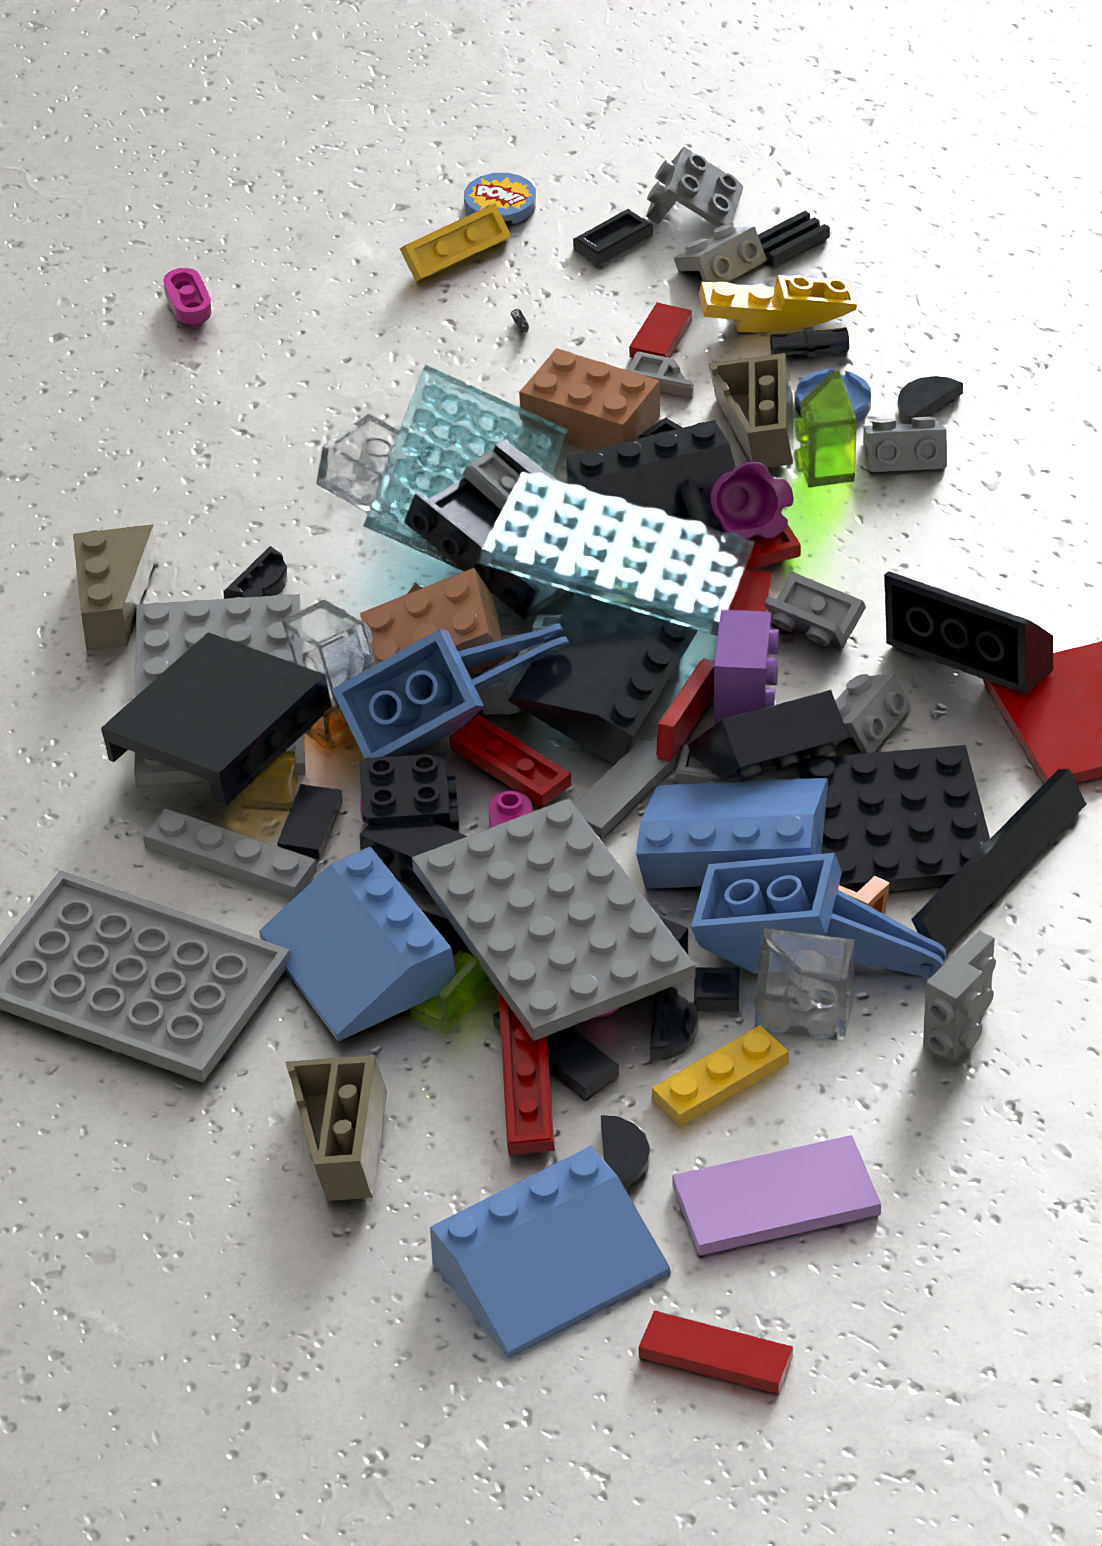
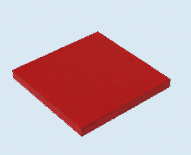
[983,641,1102,784]

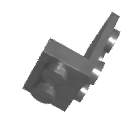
[646,146,743,227]

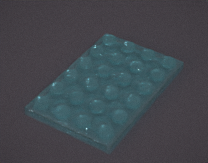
[363,364,568,572]
[479,471,755,636]

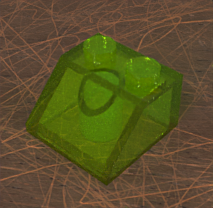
[794,371,857,488]

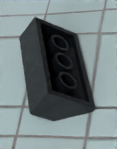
[566,420,736,534]
[884,571,1053,694]

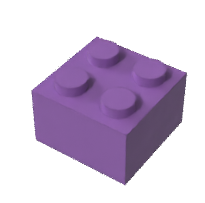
[714,609,779,725]

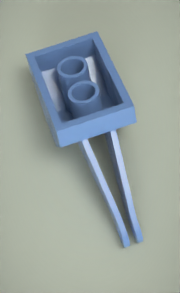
[331,623,569,758]
[691,853,946,978]

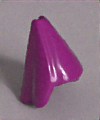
[710,462,794,541]

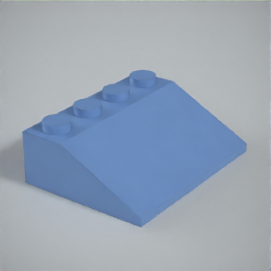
[636,778,828,889]
[259,846,458,1041]
[430,1146,671,1358]

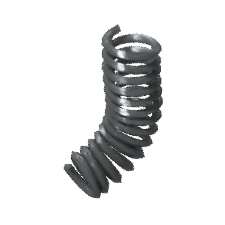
[511,309,529,333]

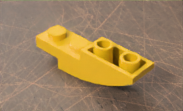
[699,275,858,333]

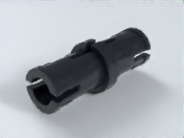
[770,327,849,358]

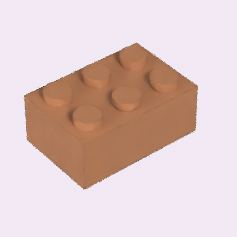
[519,348,660,450]
[360,568,507,674]

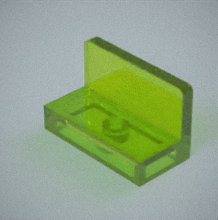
[410,950,493,1034]

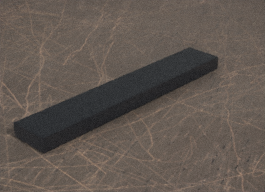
[911,769,1087,950]

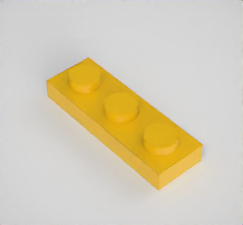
[399,203,512,282]
[652,1025,789,1127]

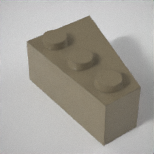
[708,353,794,468]
[73,524,158,650]
[285,1055,387,1201]

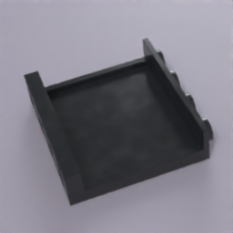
[404,439,625,620]
[101,632,332,806]

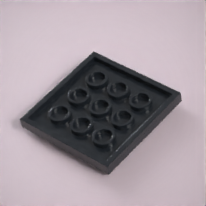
[796,745,990,893]

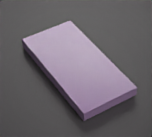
[672,1135,881,1256]

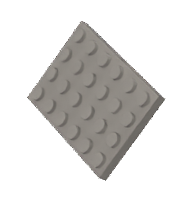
[134,594,306,786]
[412,798,695,1041]
[0,870,291,1082]

